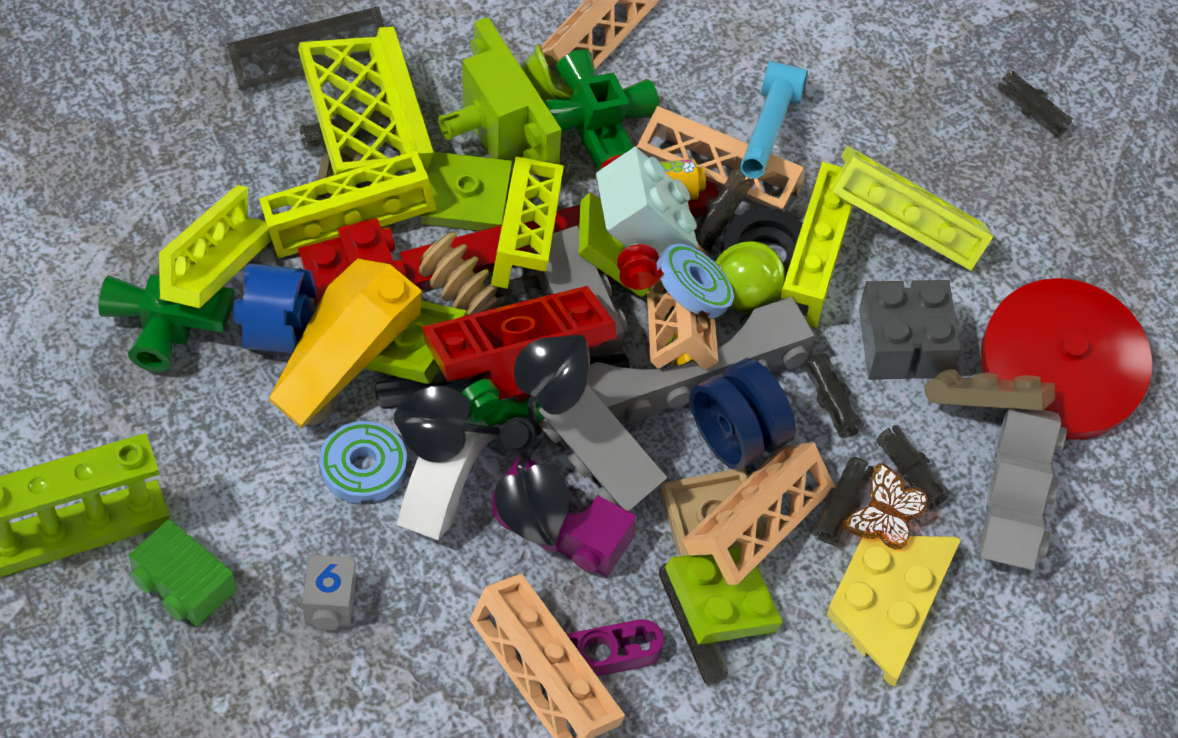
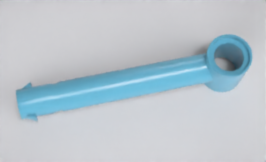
[740,61,808,179]

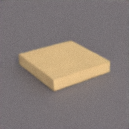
[659,468,765,556]

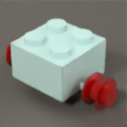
[596,146,698,290]

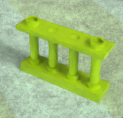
[0,433,170,577]

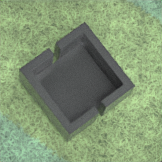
[859,280,961,380]

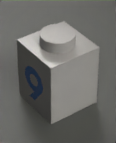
[302,554,357,630]

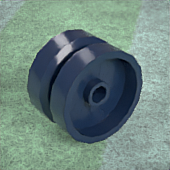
[689,357,796,471]

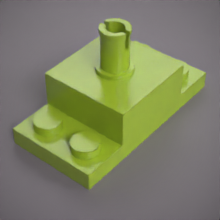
[438,17,561,182]

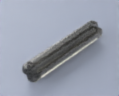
[659,563,728,685]

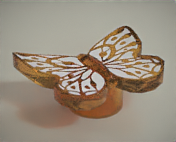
[843,463,928,549]

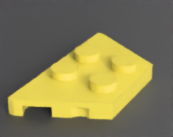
[827,536,961,687]

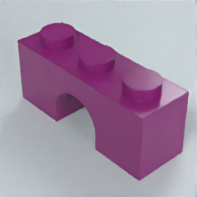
[492,456,636,578]

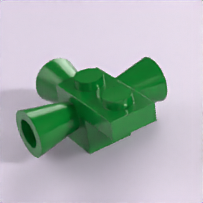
[542,50,659,171]
[98,258,235,372]

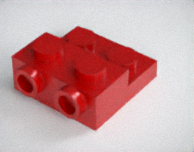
[298,218,407,308]

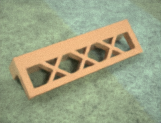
[541,0,660,69]
[636,106,804,212]
[647,243,719,370]
[682,442,835,585]
[469,573,625,738]

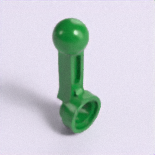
[461,379,544,426]

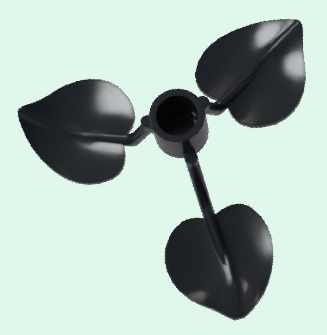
[394,335,590,545]

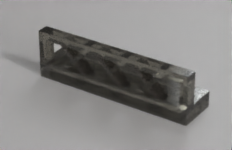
[223,6,384,90]

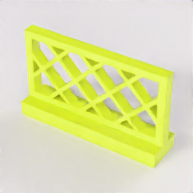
[298,27,434,175]

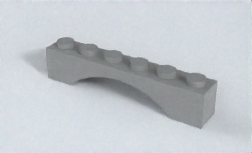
[587,297,815,424]

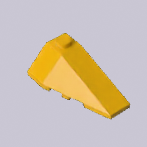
[269,259,422,428]

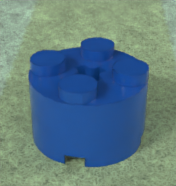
[233,264,317,354]

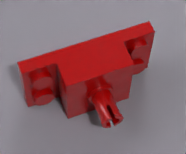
[422,286,617,402]

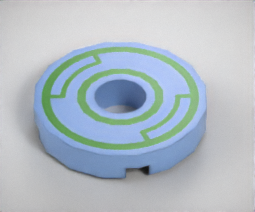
[656,243,734,318]
[319,421,408,504]

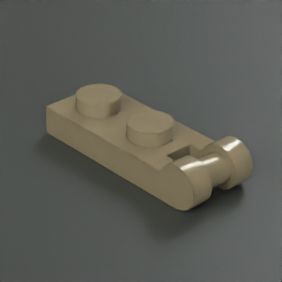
[924,369,1055,411]

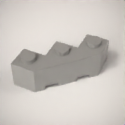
[979,408,1067,570]

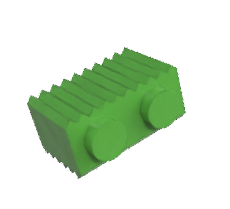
[128,519,236,627]

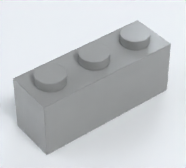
[530,226,628,357]
[538,384,667,511]

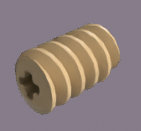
[419,231,508,315]

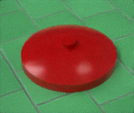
[981,278,1152,440]

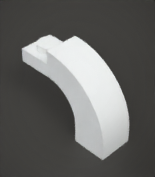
[396,419,499,540]

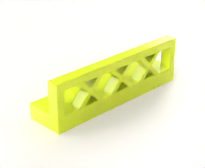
[830,145,994,271]
[259,150,436,259]
[491,156,564,289]
[781,162,854,328]
[159,185,272,308]

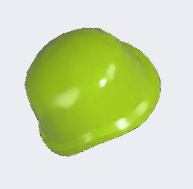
[520,43,573,100]
[715,241,785,314]

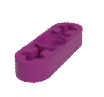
[566,619,664,676]

